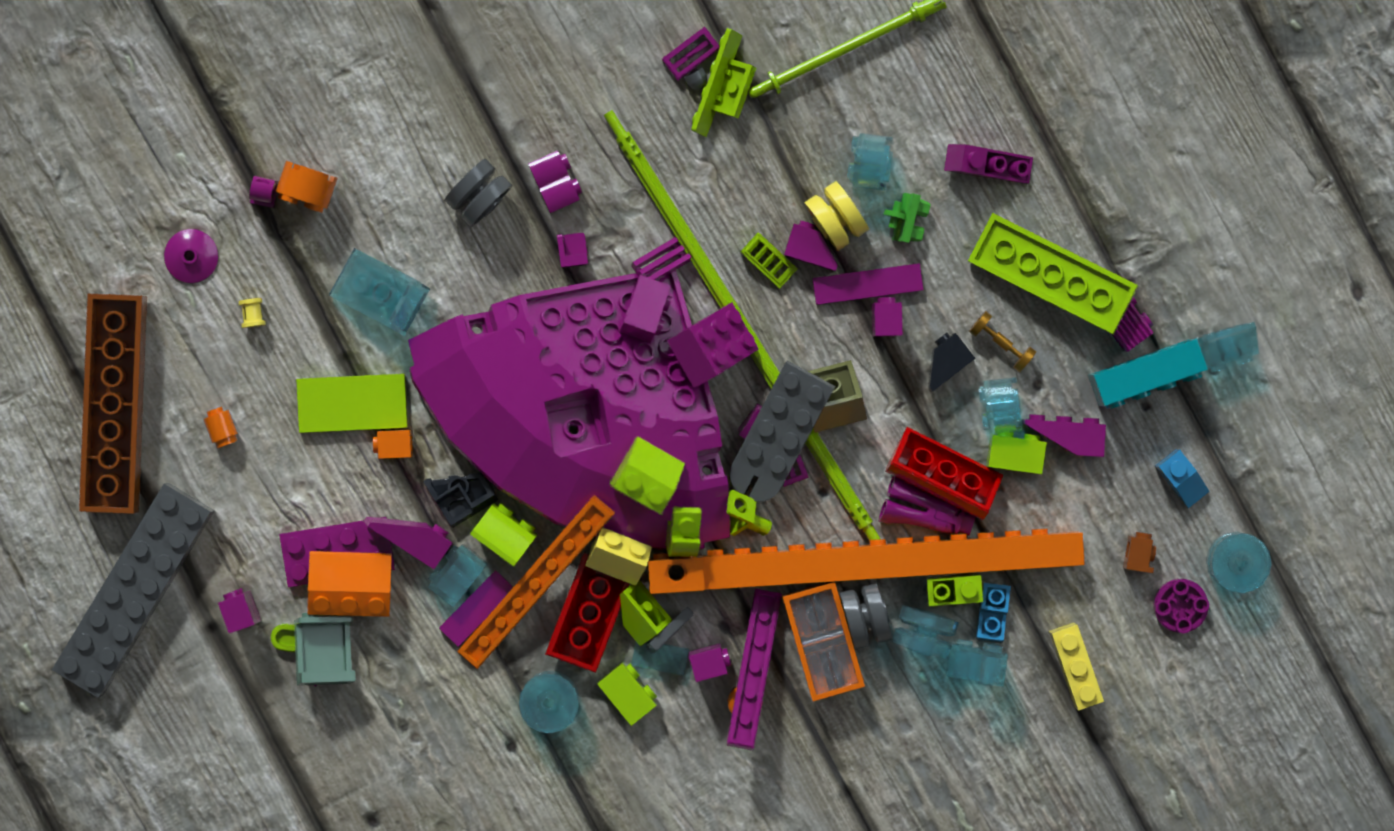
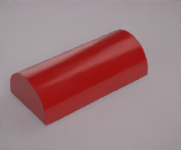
[885,427,1004,520]
[545,552,630,673]

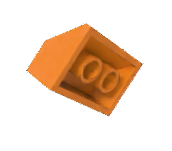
[307,551,392,617]

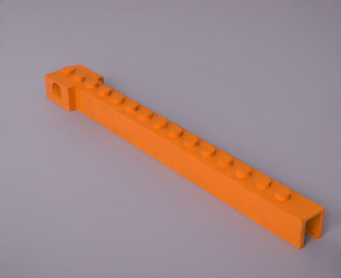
[648,528,1085,594]

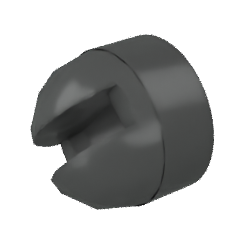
[684,67,707,90]

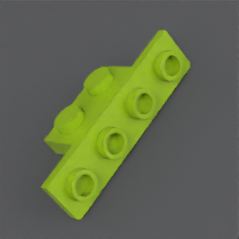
[691,28,756,137]

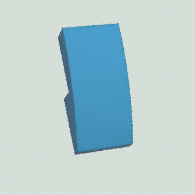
[976,583,1011,643]

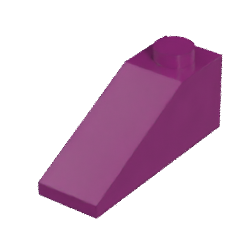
[364,517,452,569]

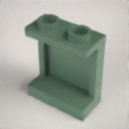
[294,613,356,686]

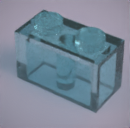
[428,543,488,607]

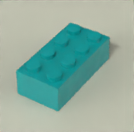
[1088,339,1208,409]

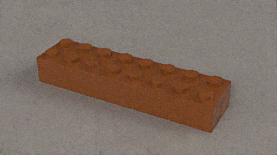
[79,293,147,514]

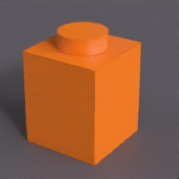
[373,430,413,459]

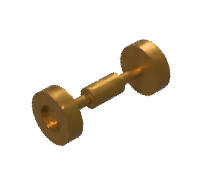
[969,311,1037,373]

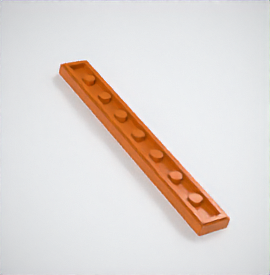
[457,495,615,669]

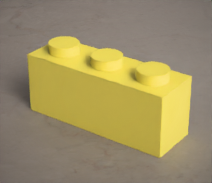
[1049,622,1104,711]

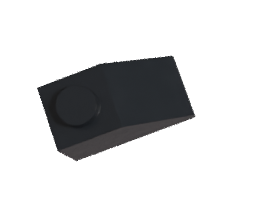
[928,332,976,392]

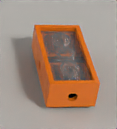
[782,581,865,701]

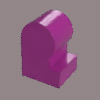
[249,176,279,208]

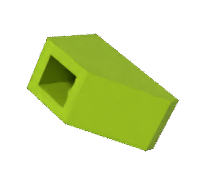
[927,573,983,606]

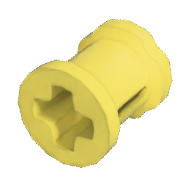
[238,298,266,328]

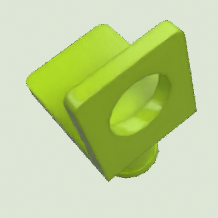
[727,490,772,536]

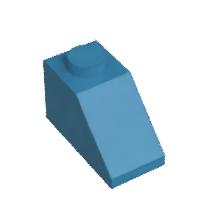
[1155,449,1210,508]

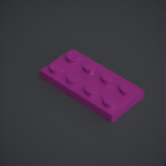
[279,516,396,587]

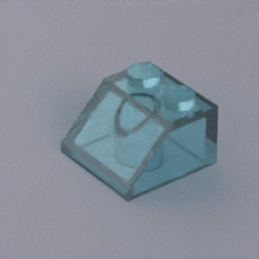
[1194,322,1259,373]

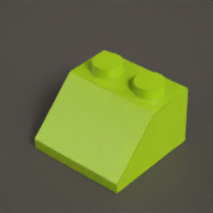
[610,436,685,514]
[470,503,538,566]

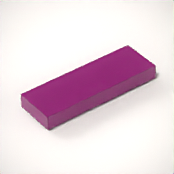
[439,570,513,646]

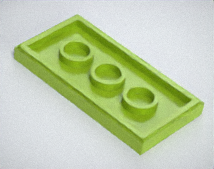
[296,374,408,433]

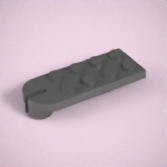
[730,360,835,501]

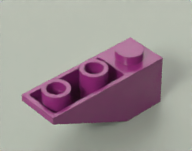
[944,144,1033,184]
[1022,414,1106,457]

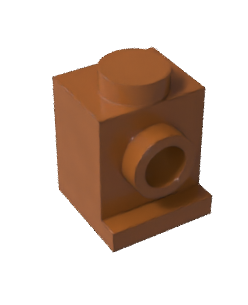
[1123,532,1156,573]

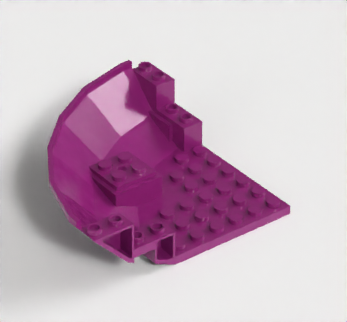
[408,268,730,551]

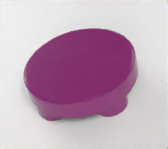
[1153,578,1210,633]

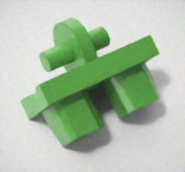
[883,193,931,243]

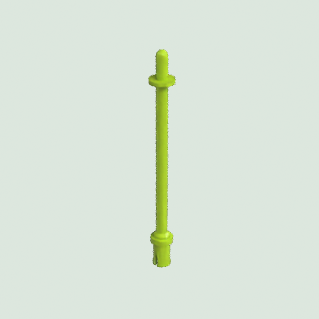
[748,0,947,98]

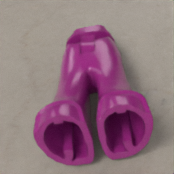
[878,476,976,535]

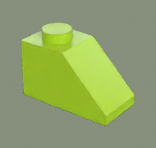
[620,580,672,646]

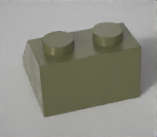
[808,360,867,433]

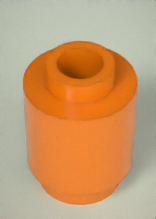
[203,407,238,449]

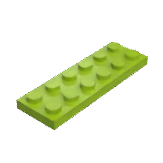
[968,213,1139,335]

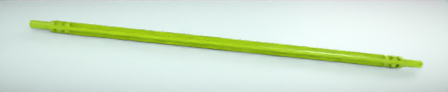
[603,110,881,540]

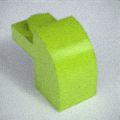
[665,507,701,557]

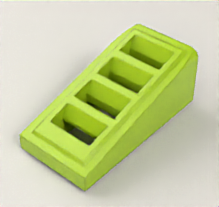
[740,232,798,289]

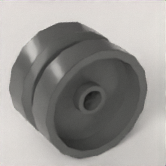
[444,159,513,227]
[839,583,892,650]

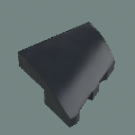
[423,473,498,528]

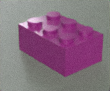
[667,302,759,388]

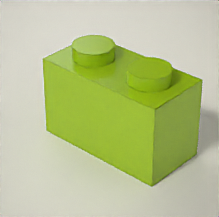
[986,430,1047,474]
[597,662,658,726]

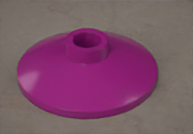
[164,229,219,283]

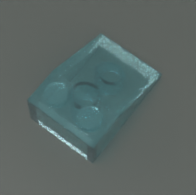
[329,248,430,336]

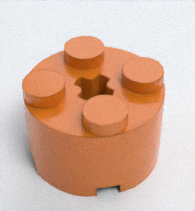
[276,161,338,213]

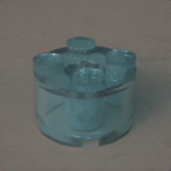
[847,133,894,191]
[979,377,1022,435]

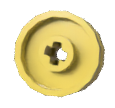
[804,181,869,251]

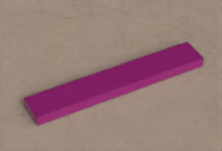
[726,588,782,751]

